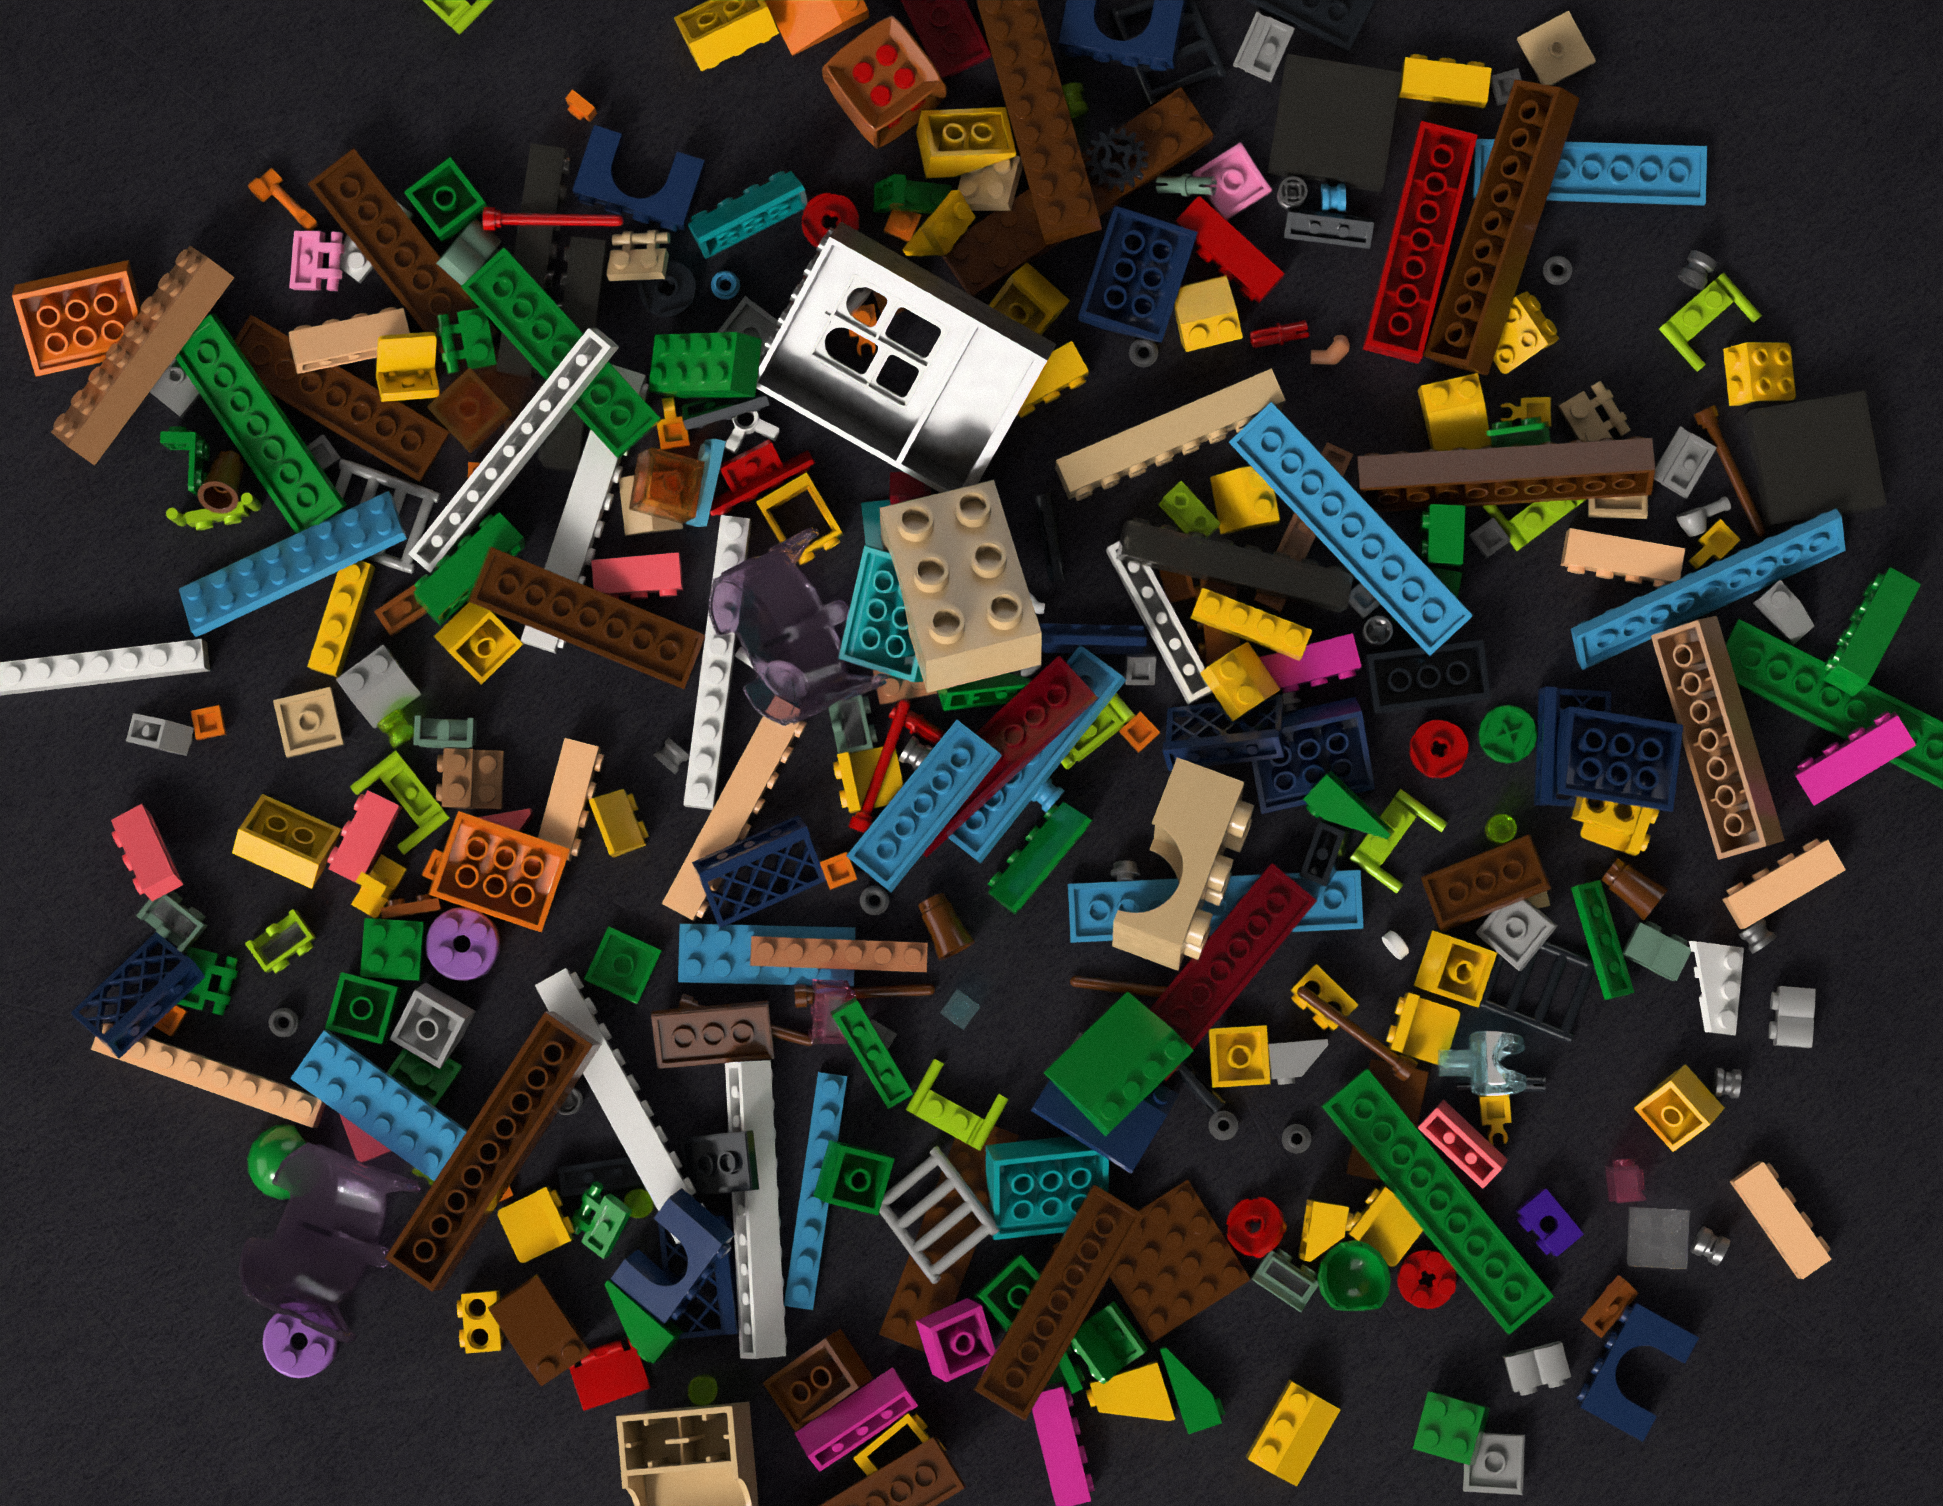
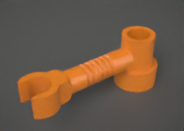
[248,168,318,231]

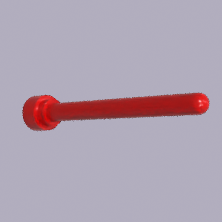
[483,207,624,230]
[848,698,911,833]

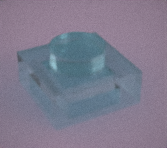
[940,989,981,1030]

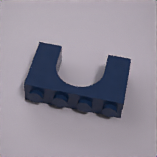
[1058,0,1187,71]
[572,125,706,233]
[610,1188,735,1325]
[1576,1302,1699,1442]

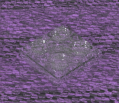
[1627,1207,1690,1269]

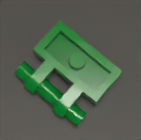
[436,308,497,374]
[178,947,238,1016]
[571,1182,633,1259]

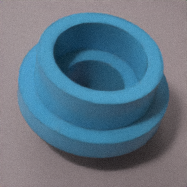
[711,271,740,300]

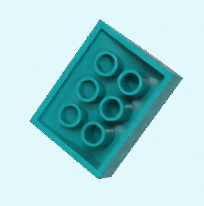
[688,171,808,259]
[838,545,923,683]
[986,1136,1109,1240]

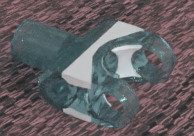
[1438,1031,1527,1096]

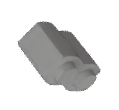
[1769,986,1816,1048]
[1503,1341,1571,1396]

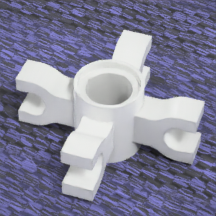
[725,411,780,454]

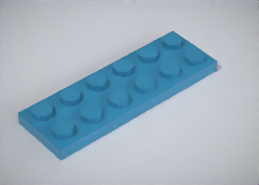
[846,720,1002,892]
[678,924,856,986]
[290,1030,468,1181]

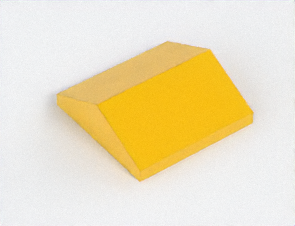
[1209,1025,1271,1088]

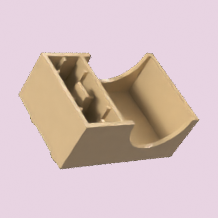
[880,480,1042,693]
[1112,757,1255,971]
[616,1402,759,1506]

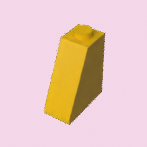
[1086,1361,1175,1421]

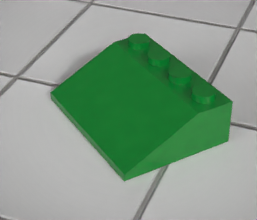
[988,802,1092,915]
[1044,992,1194,1137]

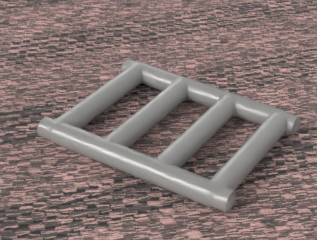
[332,459,441,574]
[879,1146,1000,1284]

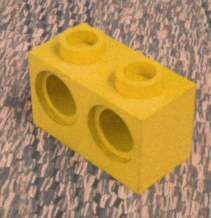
[1571,797,1641,836]
[1290,964,1358,1031]
[457,1290,504,1354]

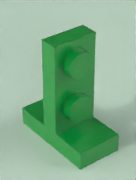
[873,174,952,214]

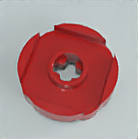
[802,193,859,248]
[1409,720,1469,778]
[1226,1197,1287,1258]
[1397,1250,1457,1309]

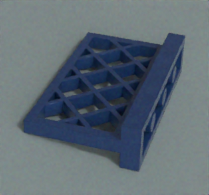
[1039,623,1147,655]
[1534,687,1611,808]
[1162,694,1284,771]
[692,815,826,928]
[71,932,205,1059]
[658,1214,739,1339]

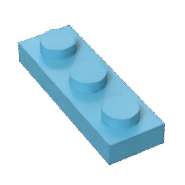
[685,439,726,527]

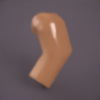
[1310,335,1350,365]

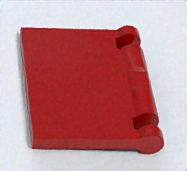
[569,1337,651,1411]

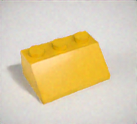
[674,0,779,71]
[232,794,342,889]
[1298,1199,1353,1262]
[1246,1379,1341,1486]

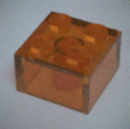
[427,367,513,454]
[629,447,705,524]

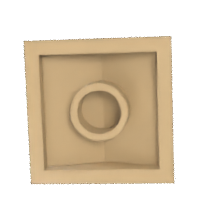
[619,471,683,536]

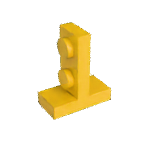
[351,854,408,919]

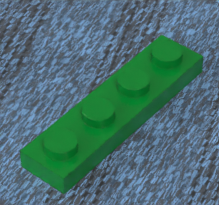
[1571,880,1634,1000]
[830,997,913,1109]

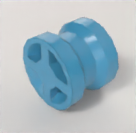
[1321,183,1346,212]
[1031,778,1065,813]

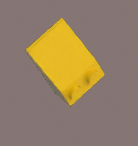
[916,107,1016,178]
[1418,373,1492,451]

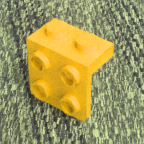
[903,190,975,256]
[1493,291,1559,374]
[376,332,440,402]
[1723,342,1796,406]
[833,747,903,814]
[1580,799,1659,856]
[1386,993,1460,1065]
[497,1186,575,1263]
[1346,1186,1423,1267]

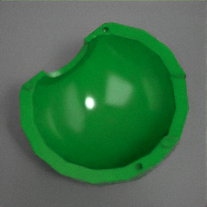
[247,1124,323,1200]
[1318,1240,1391,1311]

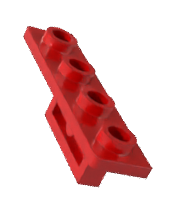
[709,439,815,516]

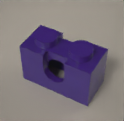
[1516,1188,1584,1257]

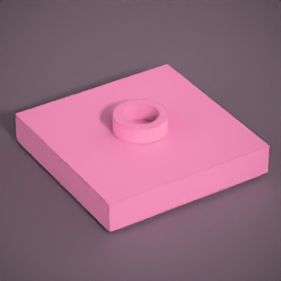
[1192,142,1272,220]

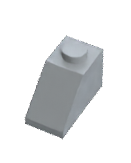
[1753,580,1814,646]
[126,713,194,756]
[1268,1039,1328,1085]

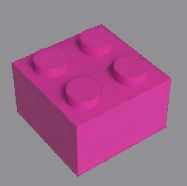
[916,1298,996,1382]

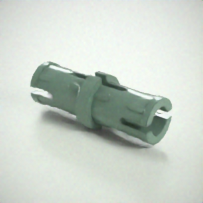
[1156,174,1217,197]

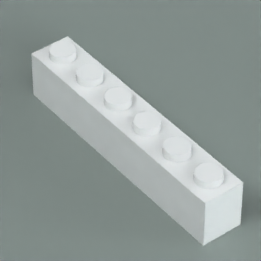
[1106,534,1212,705]

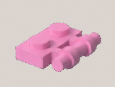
[289,231,345,291]

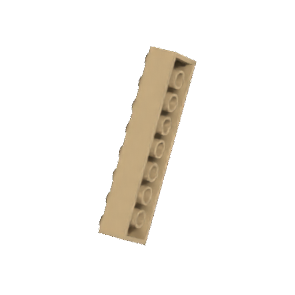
[1055,368,1286,501]

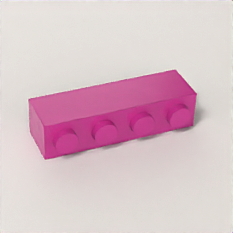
[1259,633,1362,694]
[1794,711,1916,806]
[795,1367,918,1472]
[1032,1382,1095,1506]

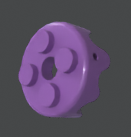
[426,907,500,981]
[263,1304,338,1378]

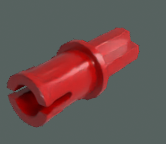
[1250,320,1309,348]
[889,701,945,746]

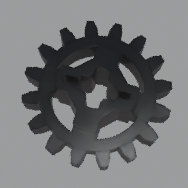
[1085,127,1148,192]

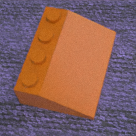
[764,0,869,56]
[12,260,141,376]
[428,811,570,933]

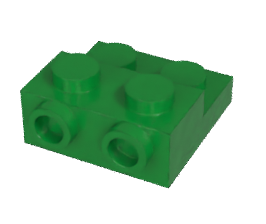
[387,1048,462,1108]

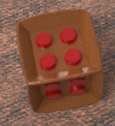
[822,15,947,149]

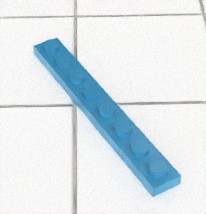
[784,1072,848,1310]

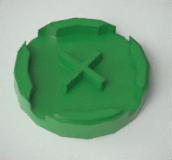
[1478,705,1537,764]

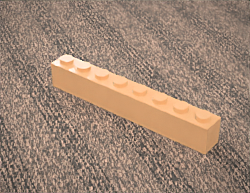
[662,697,807,921]
[91,1023,326,1128]

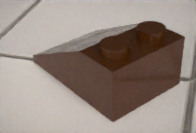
[488,1274,590,1386]
[763,1329,873,1432]

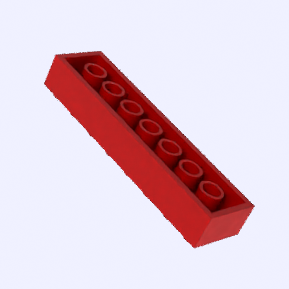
[1362,121,1478,364]

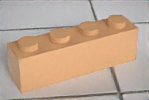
[289,307,410,374]
[1561,528,1685,588]
[538,738,604,861]
[1722,838,1846,929]
[1730,1161,1831,1279]

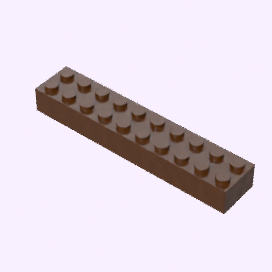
[976,0,1102,245]
[1423,79,1580,376]
[942,87,1213,299]
[1357,436,1655,512]
[385,1011,602,1292]

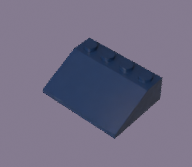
[1078,206,1198,343]
[1243,697,1375,814]
[1557,706,1683,812]
[1031,1032,1179,1173]

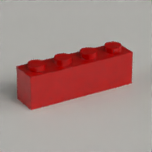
[1174,196,1285,303]

